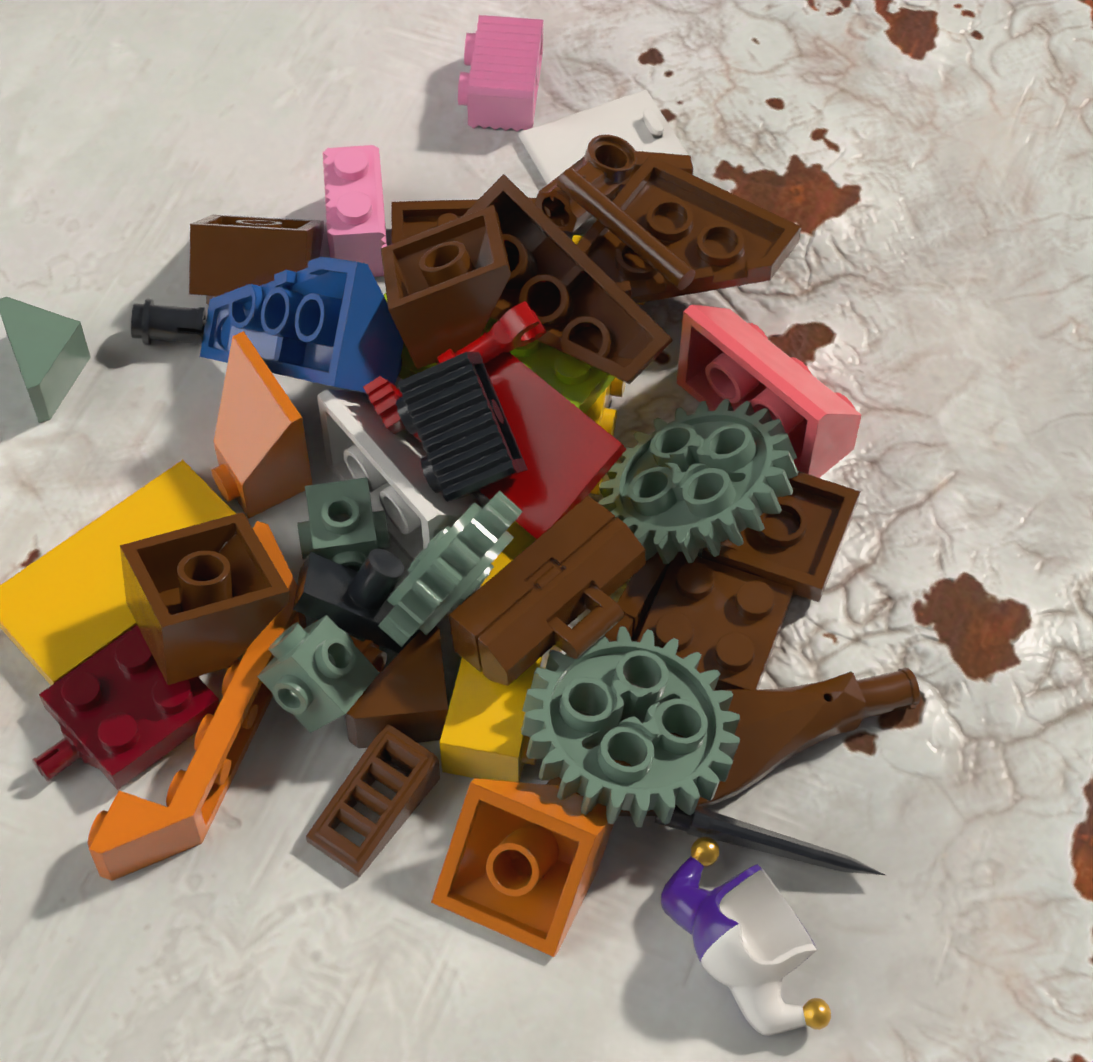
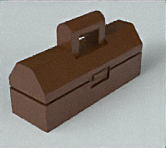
[449,495,646,686]

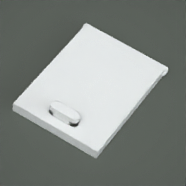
[519,90,688,185]

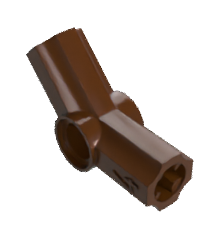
[535,134,694,232]

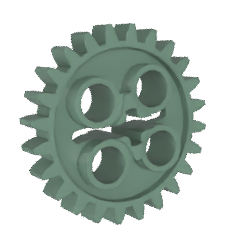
[598,399,798,564]
[521,627,740,827]

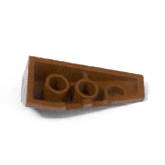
[462,174,673,385]

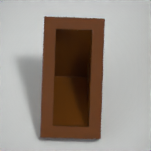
[345,625,448,749]

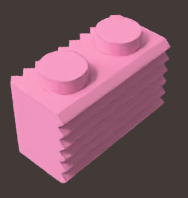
[458,15,544,132]
[322,145,387,277]

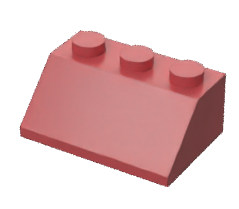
[677,304,861,478]

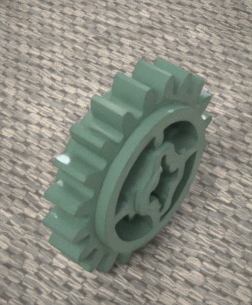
[379,491,523,647]

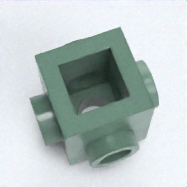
[297,477,390,571]
[257,615,380,733]

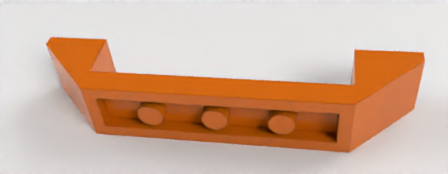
[88,521,307,881]

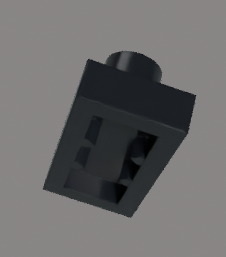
[293,549,421,653]

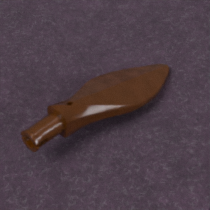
[546,668,920,817]

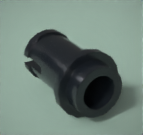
[131,298,206,345]

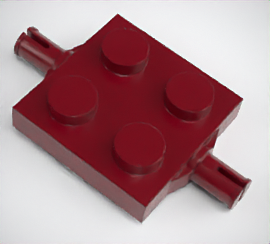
[32,625,220,790]

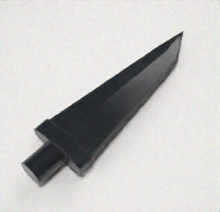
[655,804,885,875]

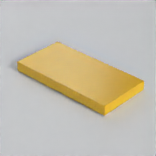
[0,459,236,685]

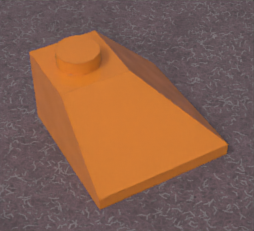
[211,331,313,518]
[431,778,615,957]

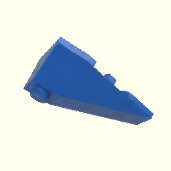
[199,256,404,393]

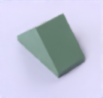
[0,297,91,423]

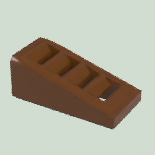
[306,724,440,878]

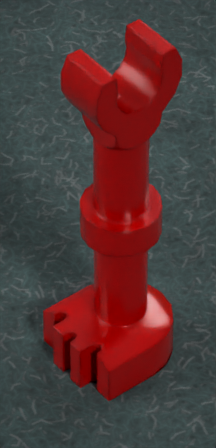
[363,301,546,435]

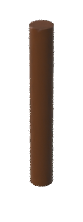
[557,168,695,290]

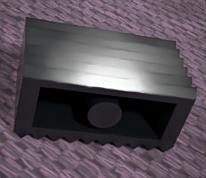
[396,352,528,502]

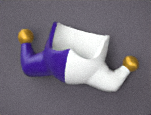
[661,837,831,1036]

